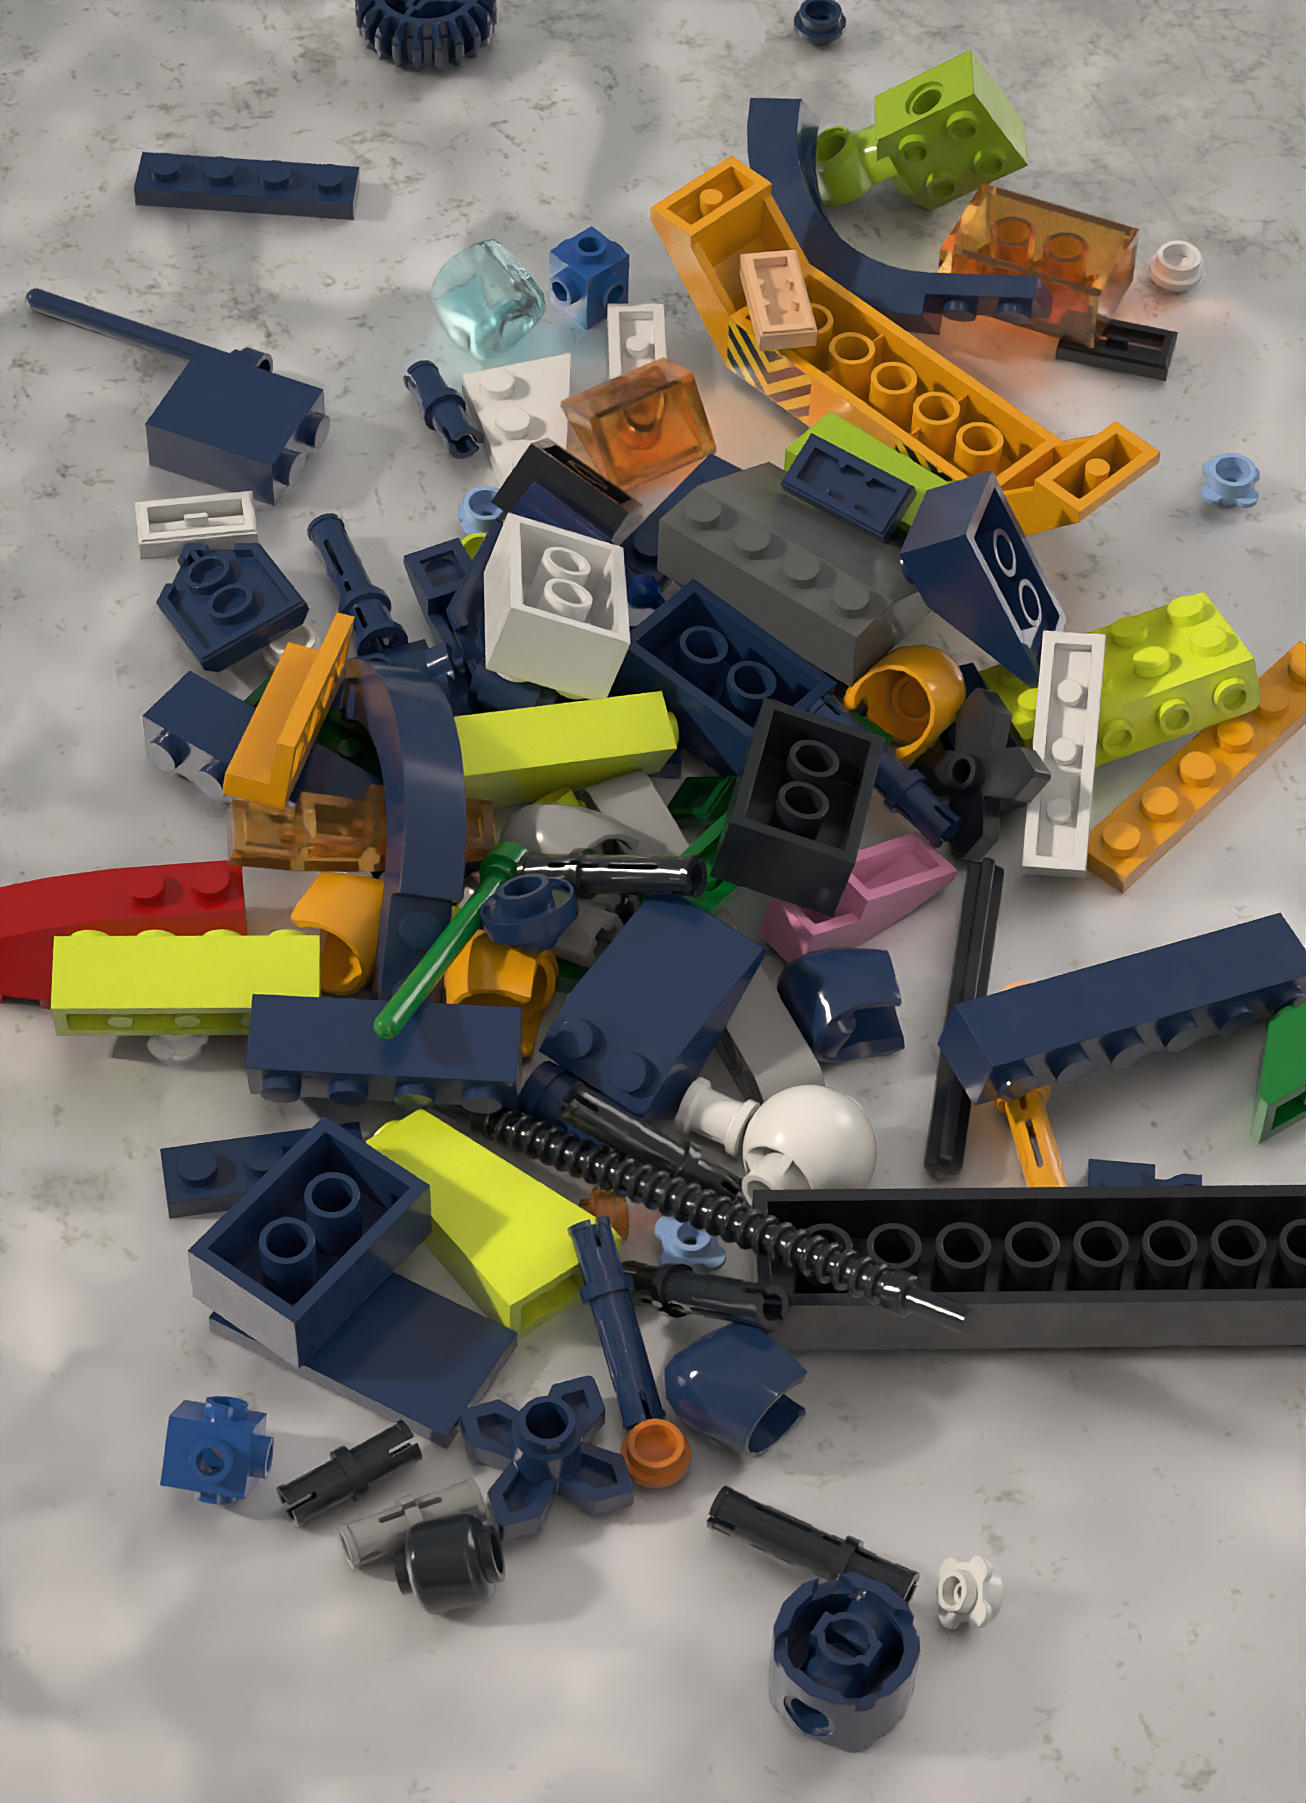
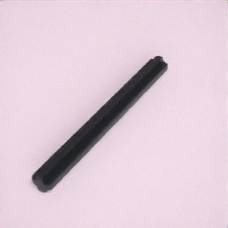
[923,857,1004,1179]

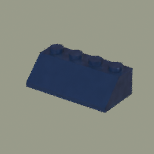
[245,994,523,1113]

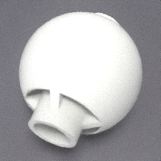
[742,1085,877,1206]

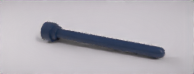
[25,288,273,372]

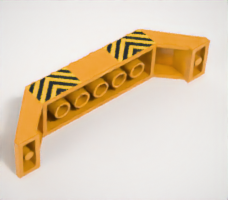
[650,155,1161,536]

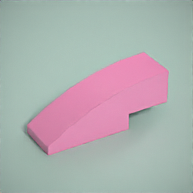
[758,832,957,964]

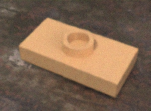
[738,249,818,351]

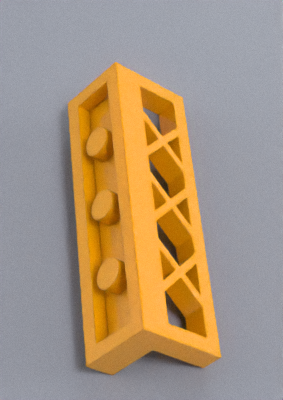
[222,612,355,810]

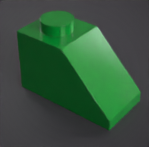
[1251,1002,1306,1144]

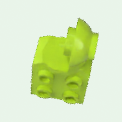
[816,50,1028,210]

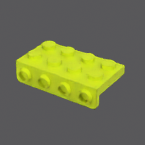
[979,591,1261,767]

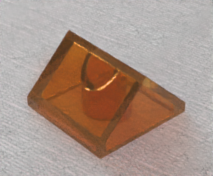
[561,357,717,492]

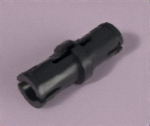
[276,1419,423,1528]

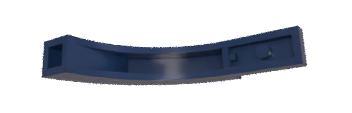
[747,98,1053,335]
[340,658,466,1003]

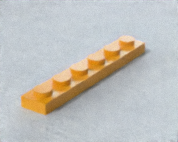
[1086,641,1306,893]

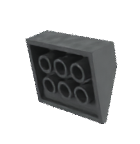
[657,462,932,688]

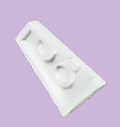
[462,353,571,488]

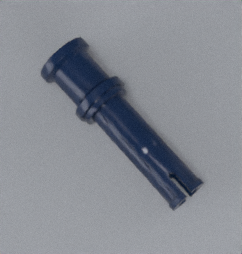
[307,513,408,656]

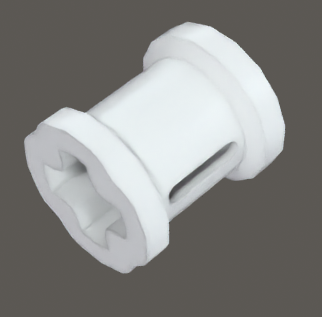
[675,1077,761,1158]

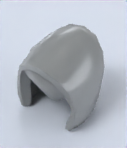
[500,804,640,913]

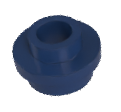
[793,0,846,45]

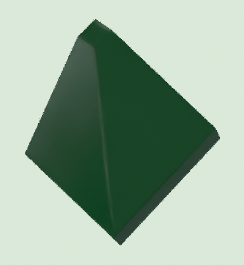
[666,776,736,826]

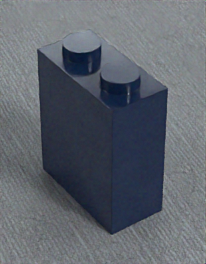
[145,349,330,506]

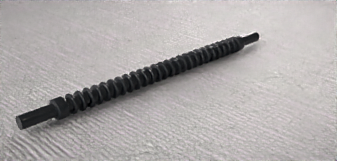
[432,1104,979,1336]

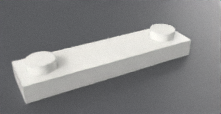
[1022,631,1106,879]

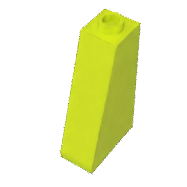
[454,691,679,816]
[366,1108,621,1339]

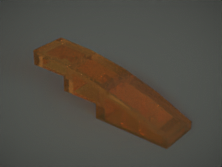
[226,784,497,872]

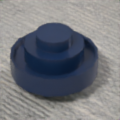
[480,873,579,953]

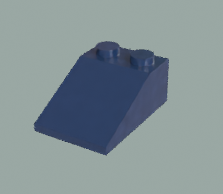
[899,470,1067,689]
[538,895,769,1120]

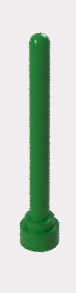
[373,841,529,1040]

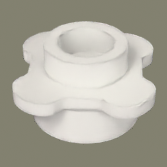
[937,1555,1004,1629]

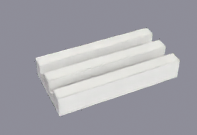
[135,491,259,559]

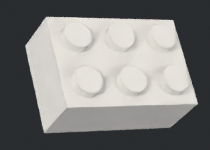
[484,513,630,700]

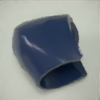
[776,948,905,1064]
[662,1322,807,1457]

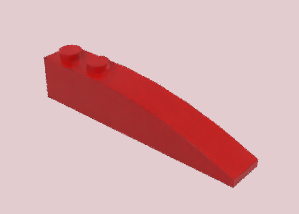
[0,859,247,1009]

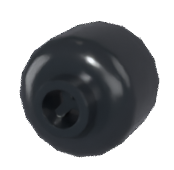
[394,1512,505,1614]

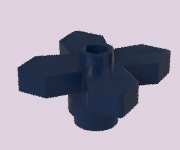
[460,1375,634,1541]

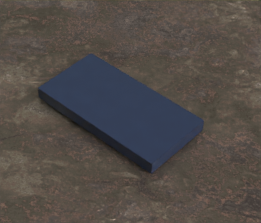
[209,1272,517,1449]

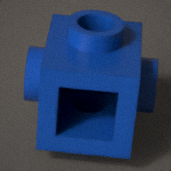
[549,226,630,330]
[160,1396,275,1505]

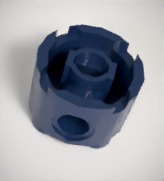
[769,1574,920,1752]

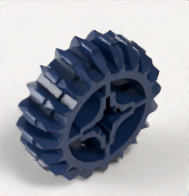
[355,0,497,71]

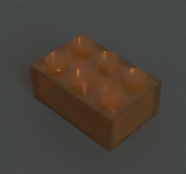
[938,183,1139,349]

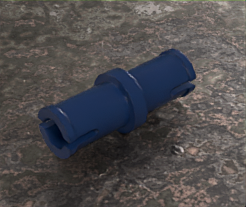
[403,360,483,459]

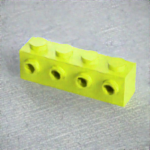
[51,929,322,1036]

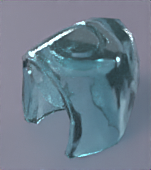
[430,239,546,361]

